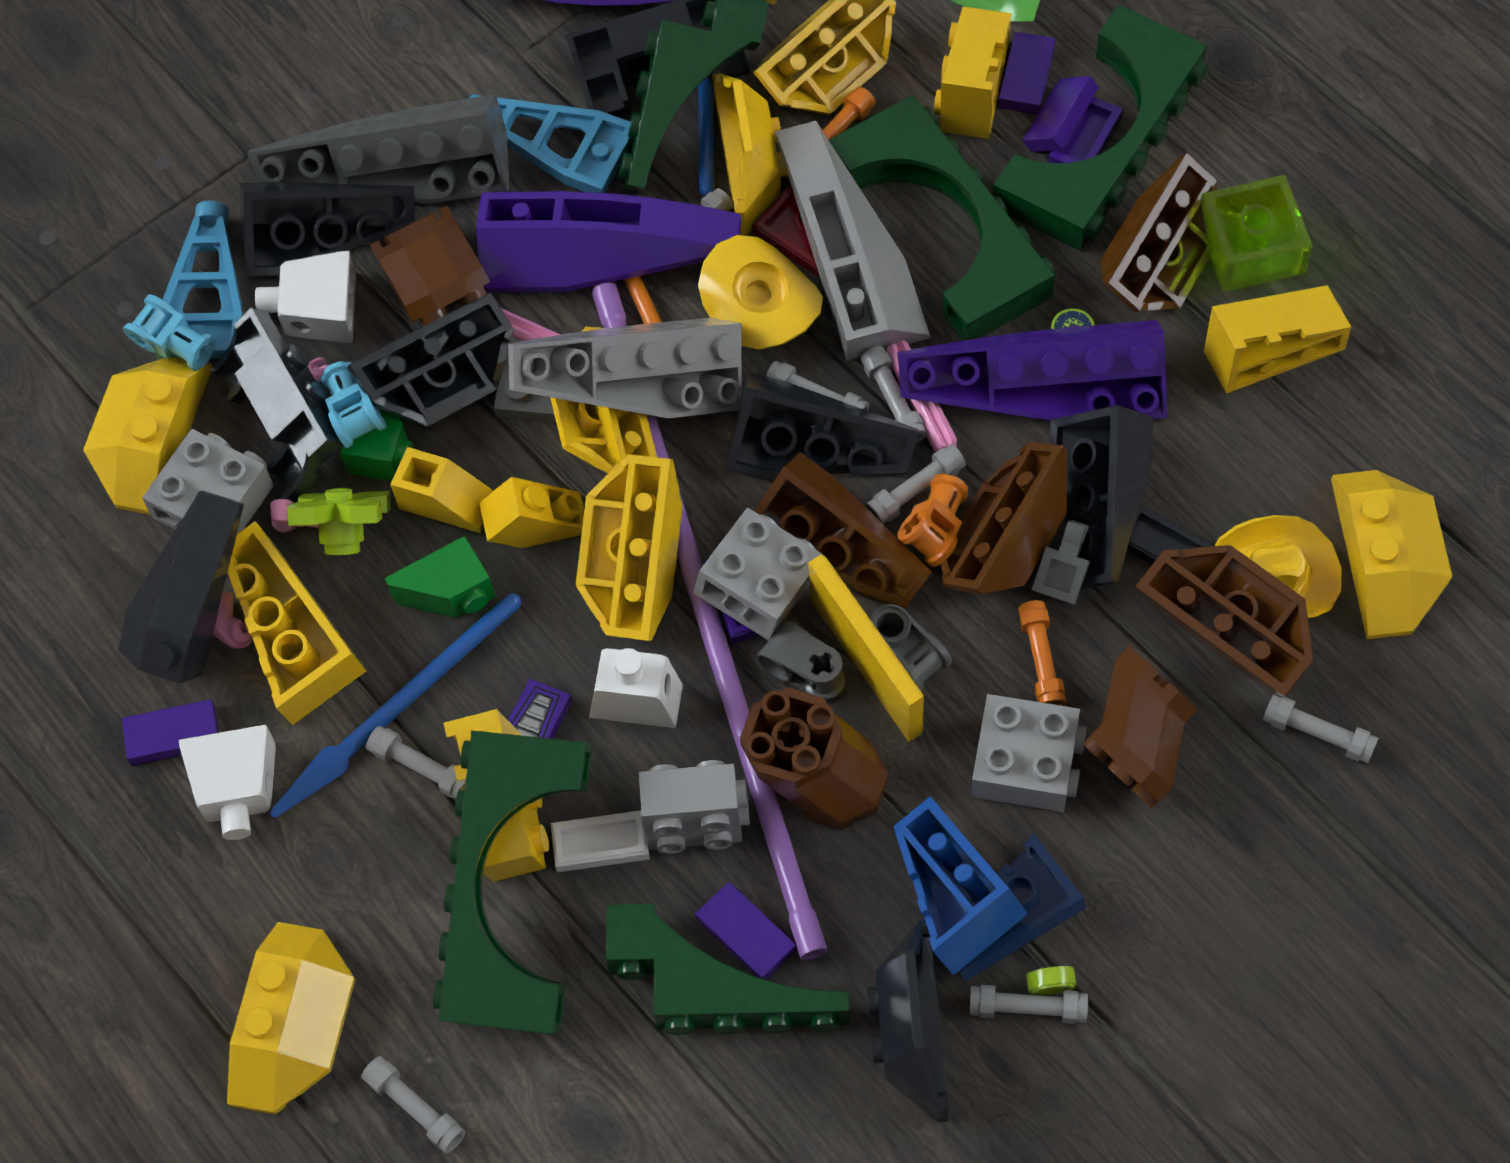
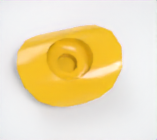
[698,235,823,350]
[1215,515,1342,618]

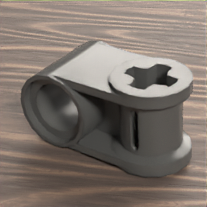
[870,604,952,691]
[756,620,845,702]

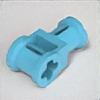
[123,294,216,371]
[320,361,386,448]

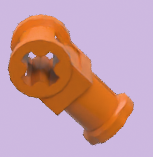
[897,473,969,567]

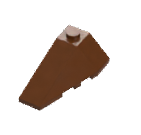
[754,452,932,608]

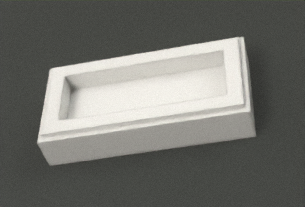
[551,810,650,872]

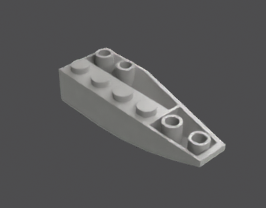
[775,121,930,361]
[508,318,742,418]

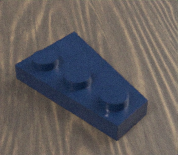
[957,833,1086,982]

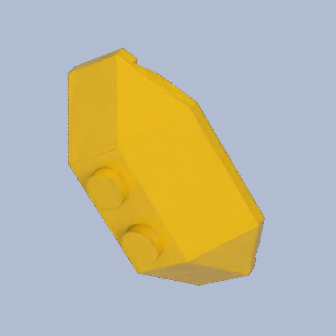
[753,0,896,115]
[712,73,788,236]
[550,326,657,474]
[83,357,212,515]
[576,454,683,641]
[1331,470,1452,640]
[227,922,355,1115]

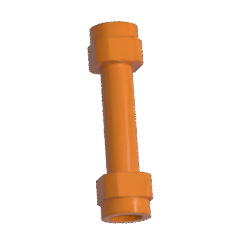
[822,87,876,140]
[1018,600,1067,706]

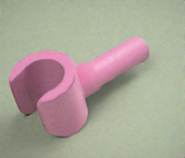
[270,499,318,533]

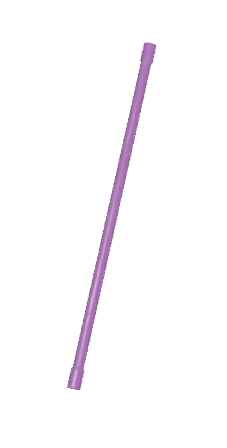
[592,282,828,961]

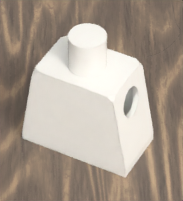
[255,251,356,343]
[589,648,683,728]
[179,725,276,840]

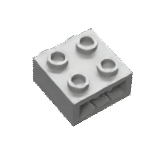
[142,429,274,534]
[693,507,824,640]
[971,694,1087,812]
[639,760,750,854]

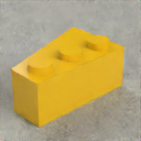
[933,6,1012,139]
[1204,285,1351,394]
[443,709,549,882]

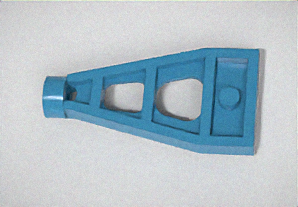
[470,93,634,193]
[154,201,244,360]

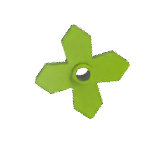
[287,488,391,555]

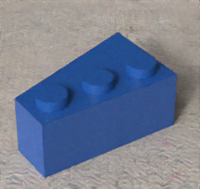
[893,797,1028,975]

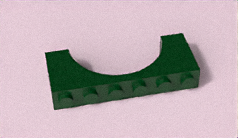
[993,4,1209,252]
[829,95,1056,341]
[433,730,592,1034]

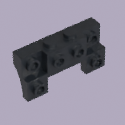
[566,0,750,115]
[211,307,343,503]

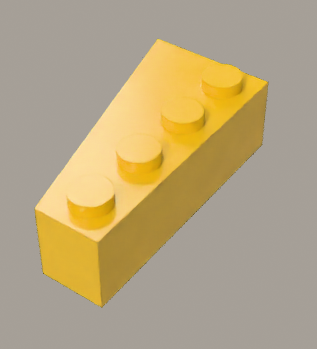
[228,521,366,725]

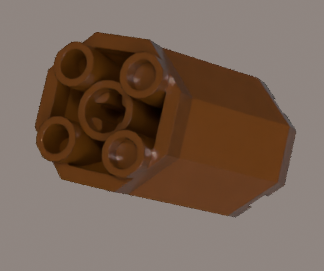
[370,206,490,325]
[1083,646,1198,809]
[740,688,888,830]

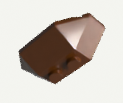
[1100,153,1218,312]
[941,442,1067,594]
[1135,545,1314,698]

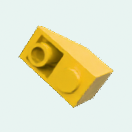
[390,447,494,534]
[479,477,584,548]

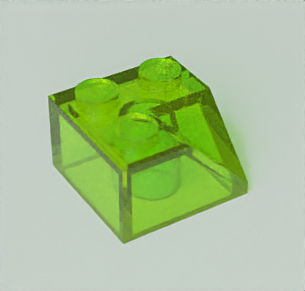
[1201,174,1312,292]

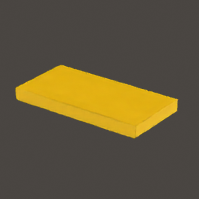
[808,554,924,742]

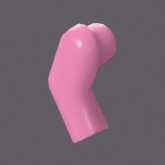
[213,591,252,649]

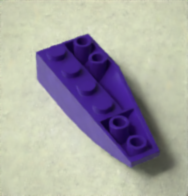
[476,191,742,292]
[897,320,1168,421]

